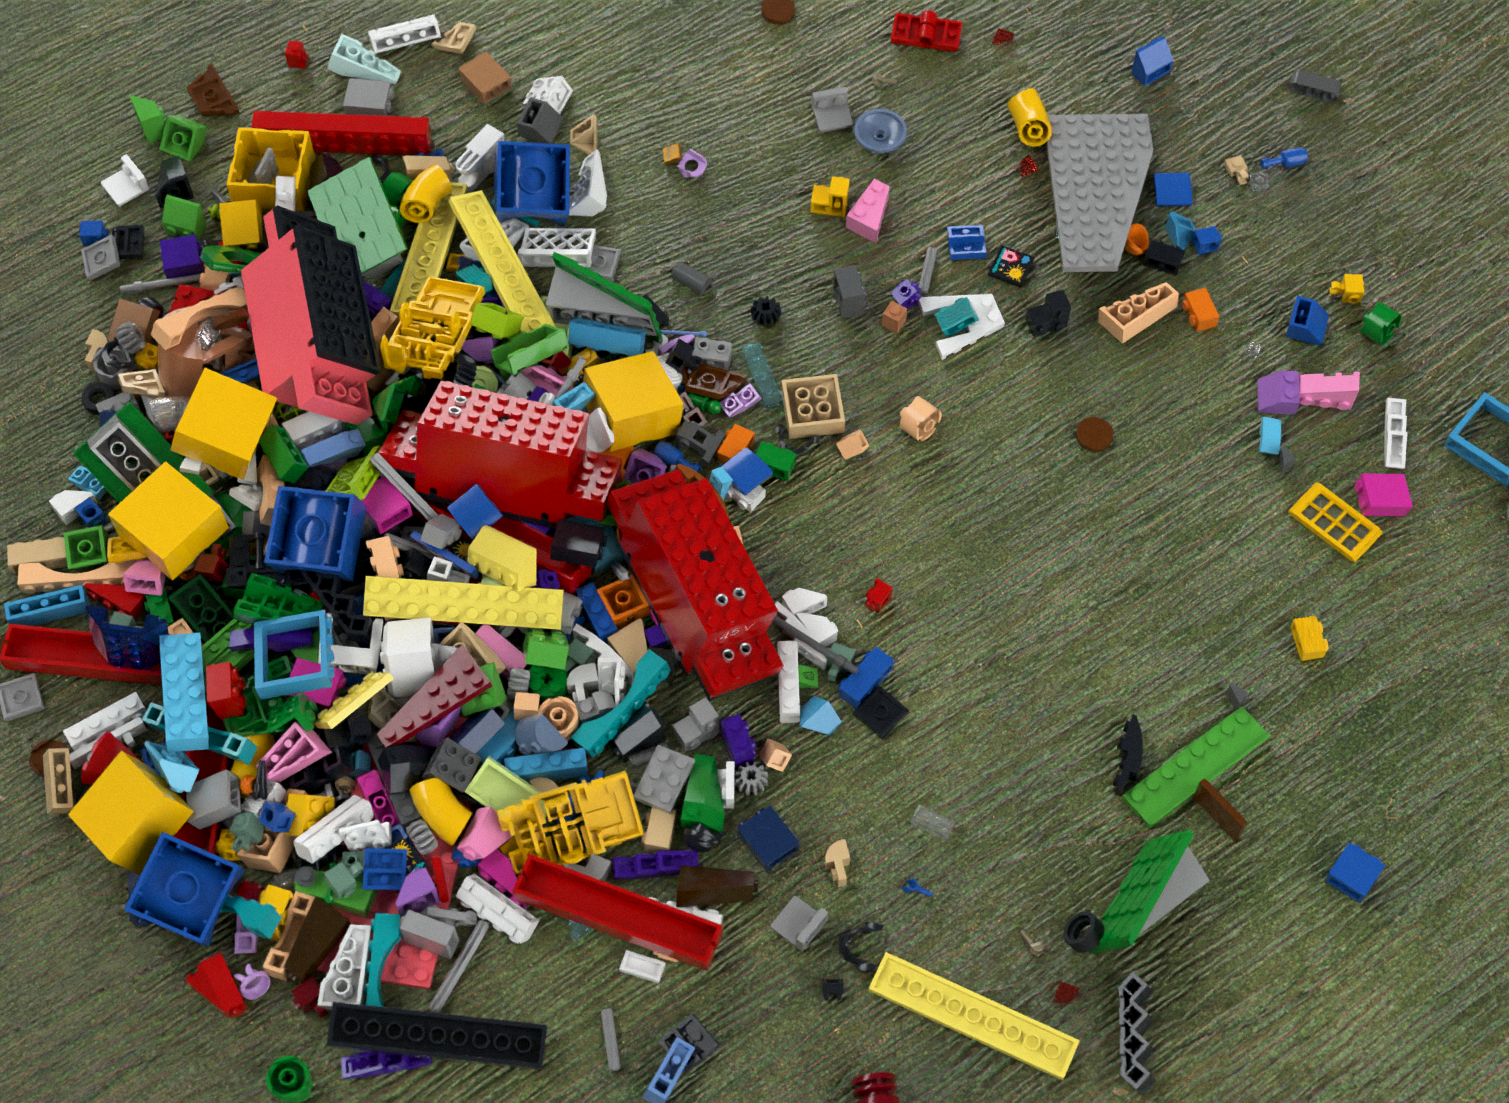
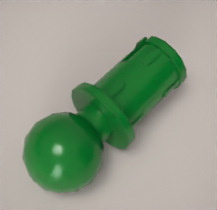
[688,393,722,415]

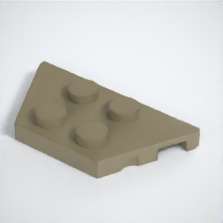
[367,689,418,743]

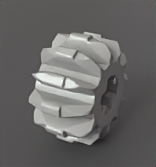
[115,321,146,354]
[507,668,530,701]
[734,762,768,796]
[406,819,438,855]

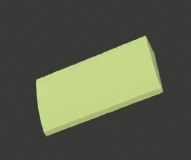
[465,756,547,818]

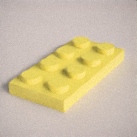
[315,672,393,729]

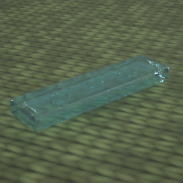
[741,341,783,409]

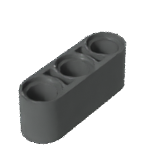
[1289,70,1342,103]

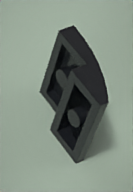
[659,1013,720,1073]

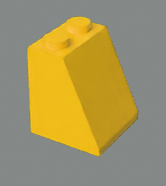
[219,200,263,249]

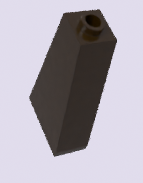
[676,865,758,908]
[284,896,351,984]

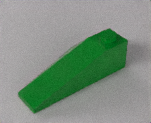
[681,754,725,834]

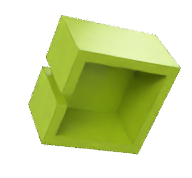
[471,303,524,340]

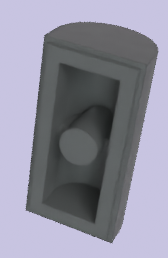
[672,261,712,295]

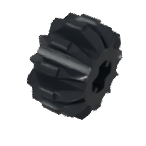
[750,296,781,328]

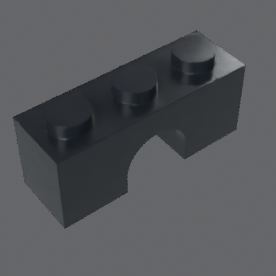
[289,746,355,794]

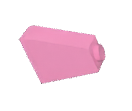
[123,557,165,596]
[457,806,513,860]

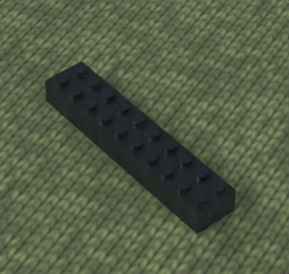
[326,1002,547,1070]

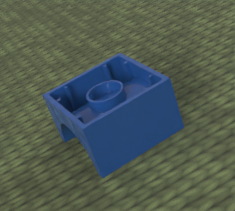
[494,141,570,226]
[264,486,366,581]
[124,832,245,948]

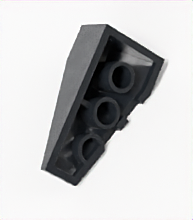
[377,745,437,795]

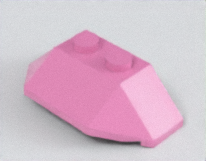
[519,365,574,397]

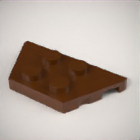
[187,64,240,116]
[680,363,747,400]

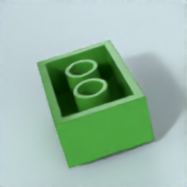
[522,627,569,670]

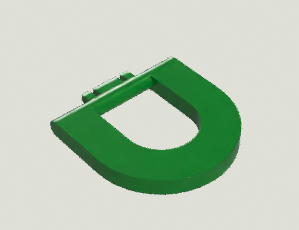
[201,245,261,274]

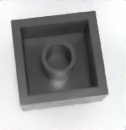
[833,265,867,319]

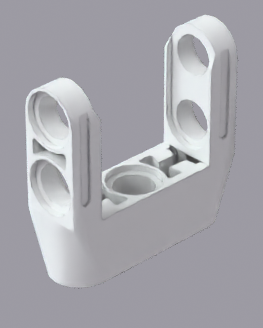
[318,613,383,675]

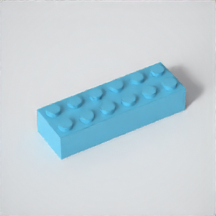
[159,633,209,753]

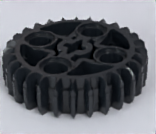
[428,353,477,401]

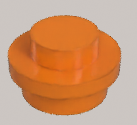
[240,775,256,795]

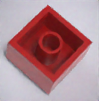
[206,662,246,719]

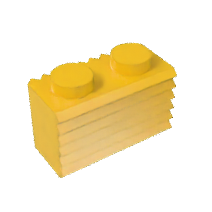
[1290,615,1329,661]

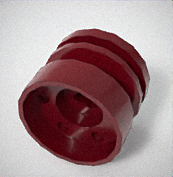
[851,1072,900,1103]

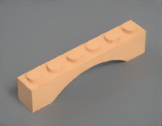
[151,286,249,350]
[17,559,138,594]

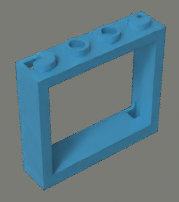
[1444,392,1509,487]
[254,610,335,699]

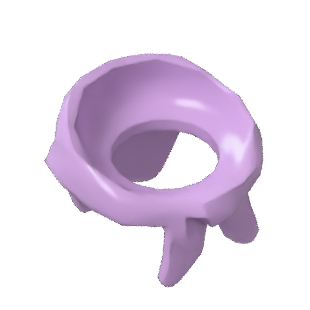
[677,149,707,178]
[234,964,270,1000]

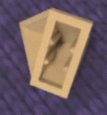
[570,114,598,155]

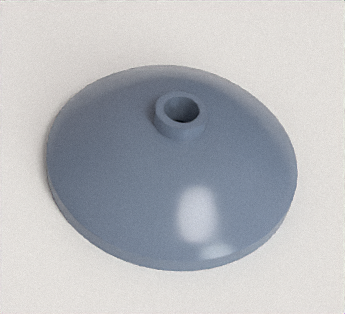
[854,109,907,153]

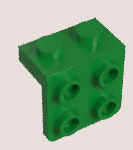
[266,692,317,733]

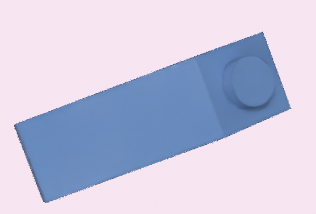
[301,429,366,467]
[642,1037,695,1103]

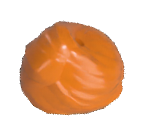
[1124,223,1149,255]

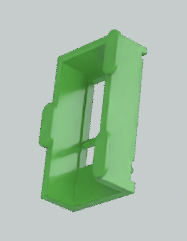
[490,324,569,375]

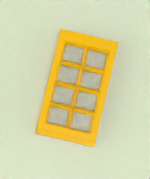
[1288,482,1383,563]

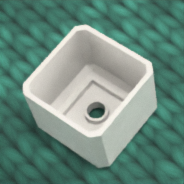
[380,617,435,699]

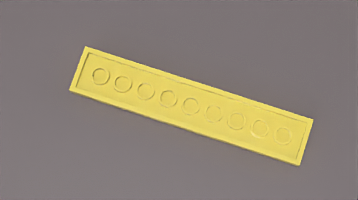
[390,182,468,317]
[449,190,556,333]
[363,576,564,630]
[868,952,1080,1081]

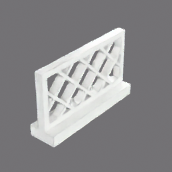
[518,228,596,267]

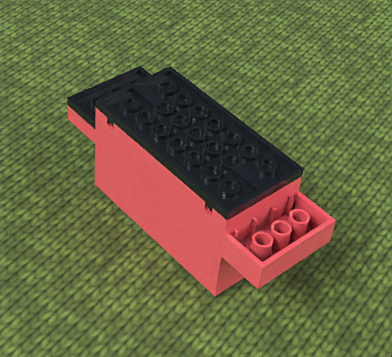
[241,205,381,425]

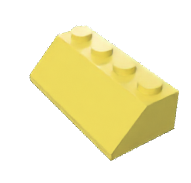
[467,525,536,591]

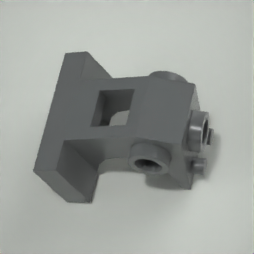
[675,420,726,468]

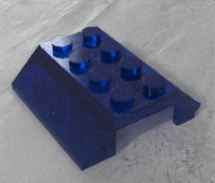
[85,605,169,670]

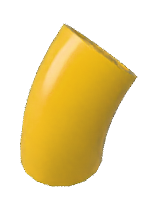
[1007,88,1052,147]
[399,164,452,223]
[230,733,275,800]
[409,778,472,846]

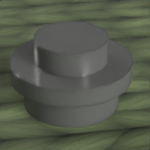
[295,867,316,887]

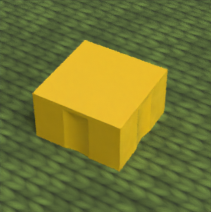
[226,127,315,212]
[583,351,684,452]
[171,368,277,480]
[108,461,229,581]
[68,751,194,876]

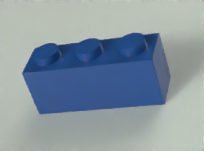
[575,582,618,644]
[838,647,895,709]

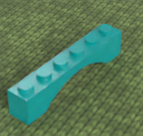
[571,649,671,759]
[142,702,258,765]
[220,895,282,939]
[363,913,402,1007]

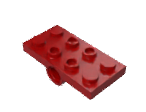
[890,10,963,52]

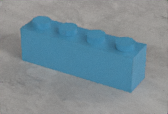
[568,317,646,357]
[4,585,90,626]
[476,709,520,770]
[504,748,589,784]

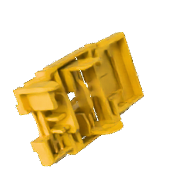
[380,276,485,379]
[496,771,644,875]

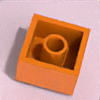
[597,574,649,630]

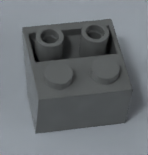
[517,97,564,144]

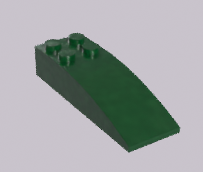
[168,574,272,684]

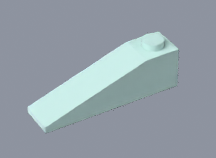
[327,34,401,84]

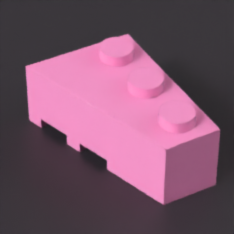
[846,179,890,243]
[1299,372,1360,410]
[475,624,527,680]
[256,722,331,782]

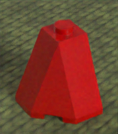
[81,731,141,785]
[186,952,248,1018]

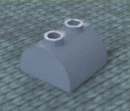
[515,714,568,755]

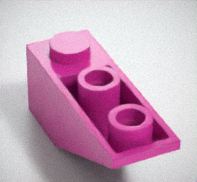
[356,769,401,828]
[478,849,527,909]

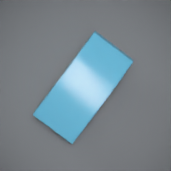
[1259,416,1281,456]
[68,465,107,499]

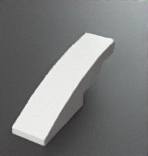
[1384,398,1407,469]
[775,601,827,670]
[572,624,634,685]

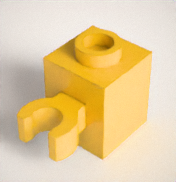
[1329,274,1365,304]

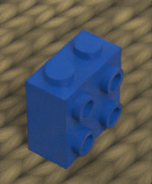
[1324,842,1385,903]

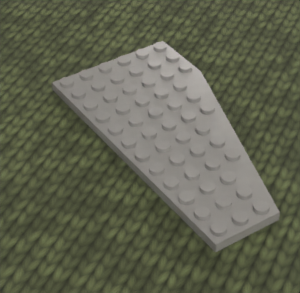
[1046,114,1154,272]

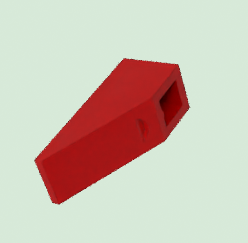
[84,583,147,620]

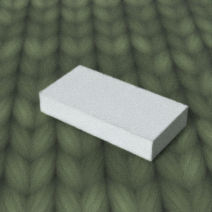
[619,950,666,984]

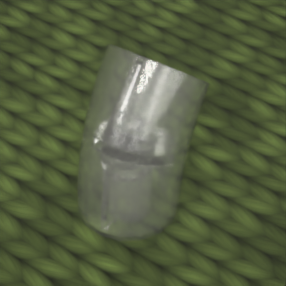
[149,396,191,433]

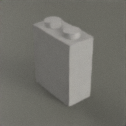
[343,78,394,116]
[186,769,241,829]
[399,910,459,959]

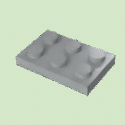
[634,745,695,814]

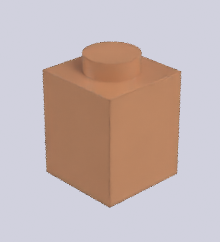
[882,301,907,334]

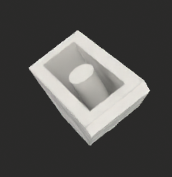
[49,490,98,525]
[782,588,827,617]
[796,612,838,647]

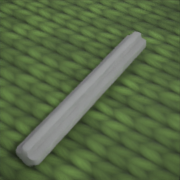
[370,453,438,521]
[429,920,489,1013]

